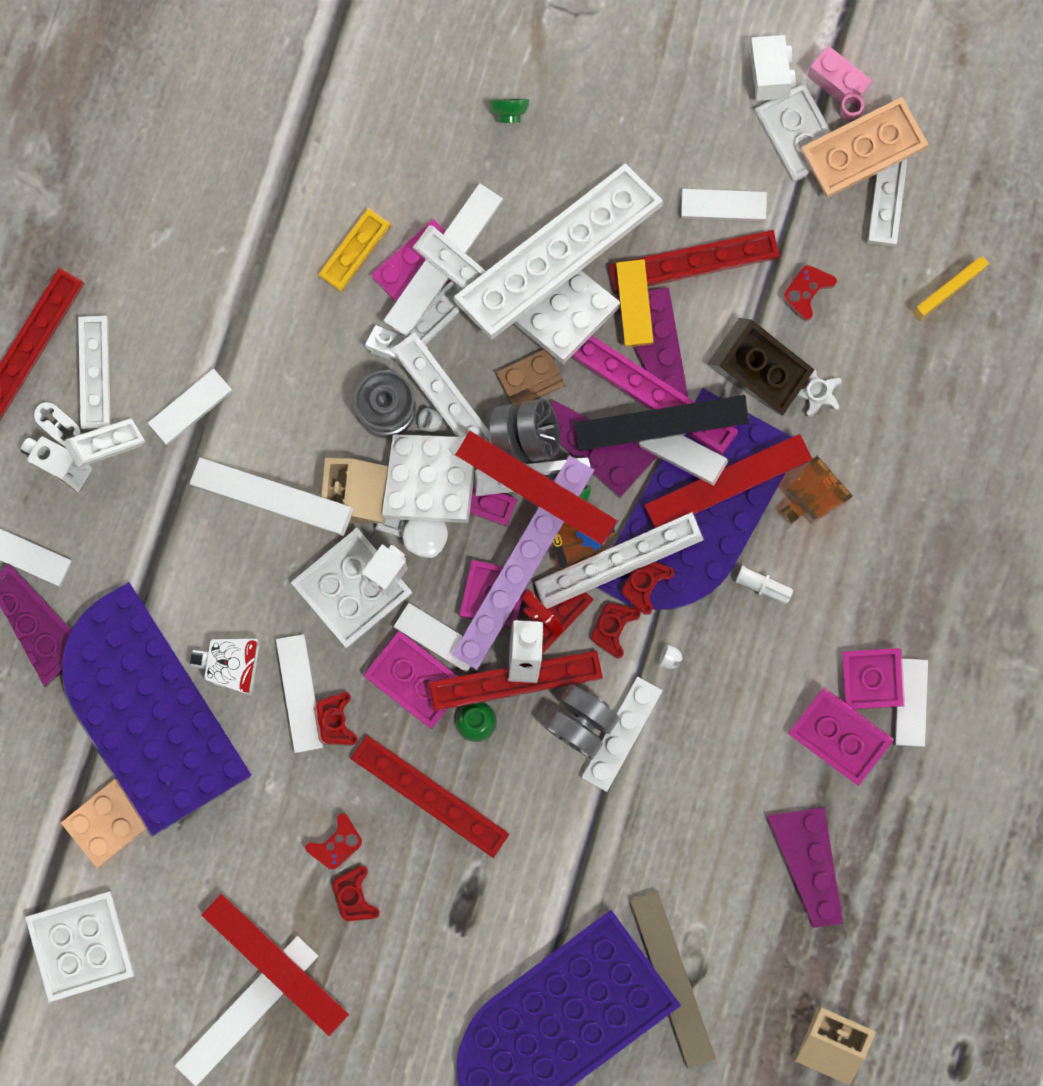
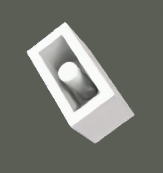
[750,35,796,101]
[361,544,408,597]

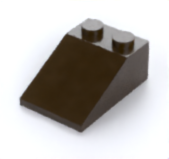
[707,318,815,416]

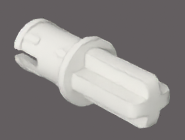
[735,566,793,604]

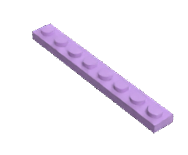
[452,455,595,670]

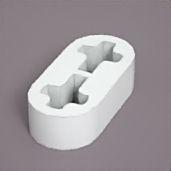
[34,402,82,448]

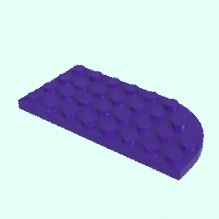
[596,388,791,610]
[62,582,252,837]
[457,910,681,1086]

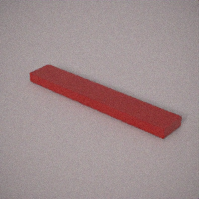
[608,230,780,294]
[0,268,85,421]
[455,431,618,545]
[644,434,812,528]
[427,650,603,712]
[351,735,510,859]
[201,894,350,1036]

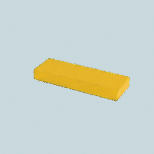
[318,208,391,293]
[913,256,989,322]
[616,259,654,348]

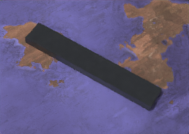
[575,395,750,452]

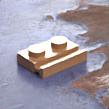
[496,349,566,405]

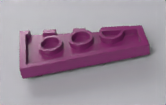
[613,288,688,397]
[551,401,658,499]
[0,564,72,688]
[766,807,843,928]

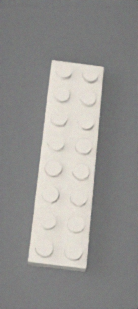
[454,164,663,340]

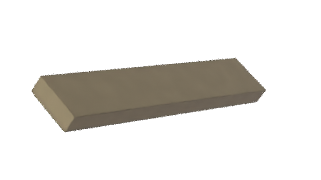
[630,891,716,1069]

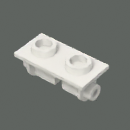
[365,325,428,365]

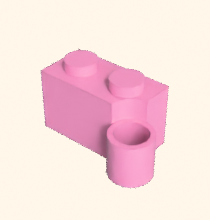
[807,45,872,122]

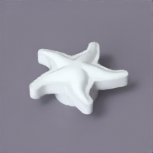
[797,369,842,417]

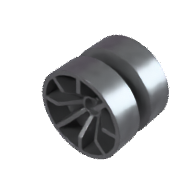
[354,370,416,438]
[490,398,560,463]
[542,684,620,760]

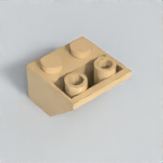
[321,458,389,524]
[795,1007,876,1086]

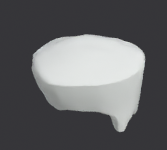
[403,520,448,558]

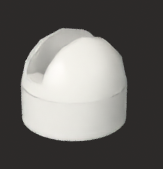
[418,408,443,432]
[659,644,683,669]

